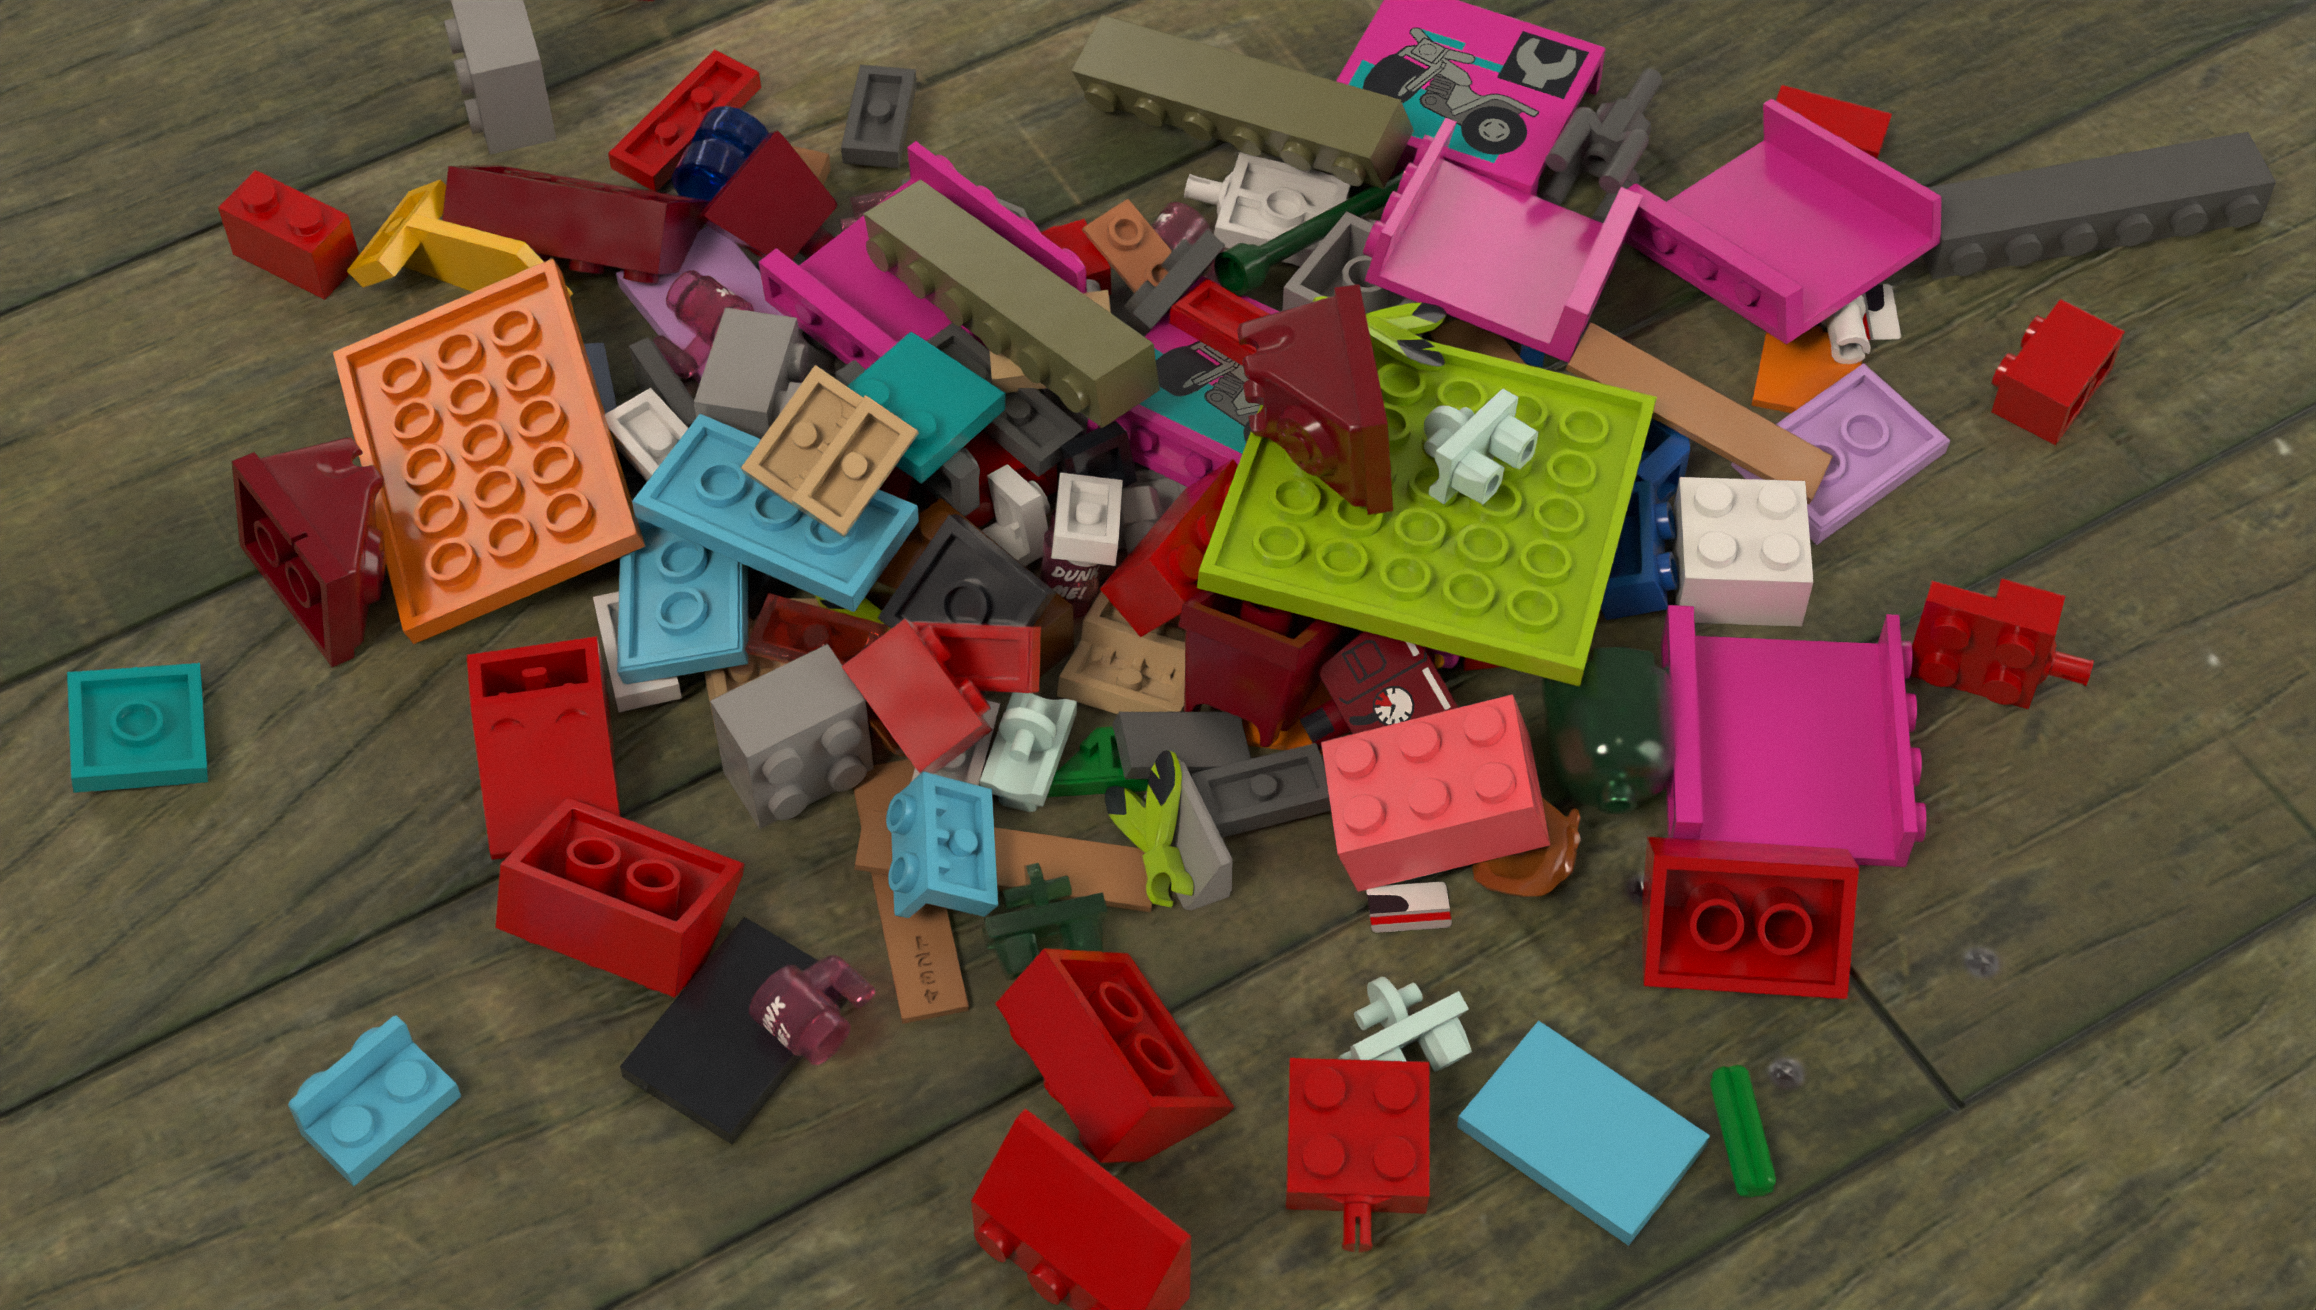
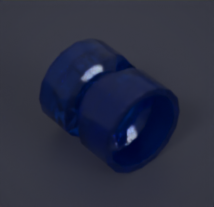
[672,106,769,201]

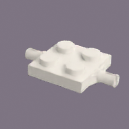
[1184,152,1380,266]

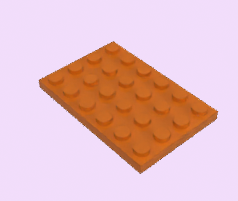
[333,259,645,644]

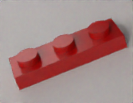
[608,49,761,192]

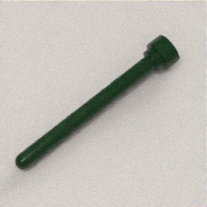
[1214,169,1405,297]

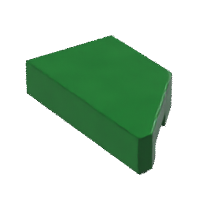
[1047,727,1149,798]

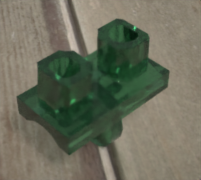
[982,863,1108,980]

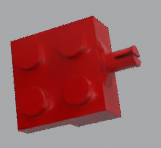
[1910,578,2094,709]
[1286,1058,1429,1252]

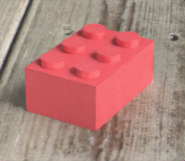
[1321,694,1550,892]

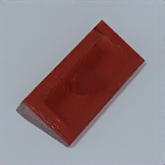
[745,593,889,666]

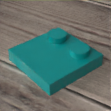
[847,331,1006,484]
[67,663,208,793]

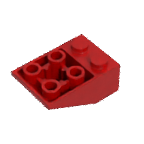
[466,636,621,860]

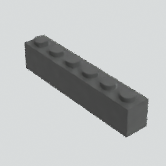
[1922,132,2276,279]

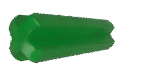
[1710,1065,1776,1198]

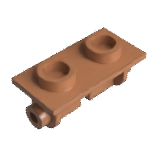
[1082,199,1172,293]

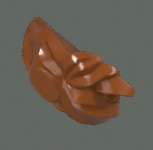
[1472,796,1581,897]

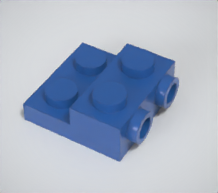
[1601,480,1679,620]

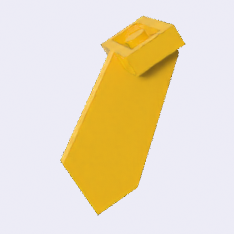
[347,179,573,297]

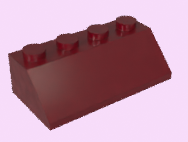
[442,165,710,283]

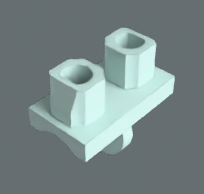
[1424,389,1538,505]
[980,692,1077,812]
[1338,977,1472,1072]

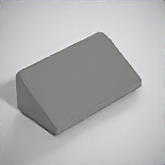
[1142,758,1233,910]

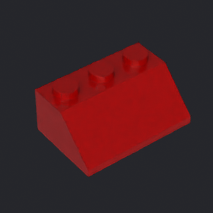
[495,797,745,998]
[1642,837,1859,999]
[995,948,1234,1163]
[971,1108,1191,1310]

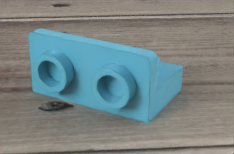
[886,771,998,918]
[288,1015,461,1187]

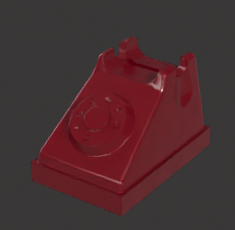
[1237,284,1393,515]
[232,437,386,667]
[1178,589,1355,747]

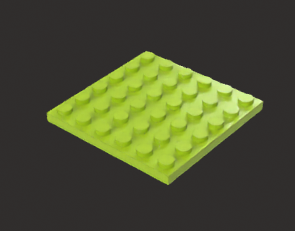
[1197,340,1657,686]

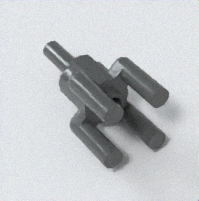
[1538,69,1663,223]

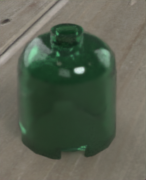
[1541,647,1676,815]

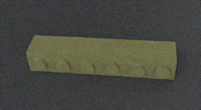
[1072,15,1414,189]
[864,179,1160,428]

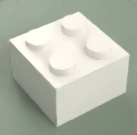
[1672,477,1813,627]

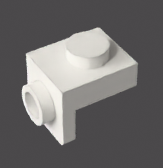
[981,464,1052,566]

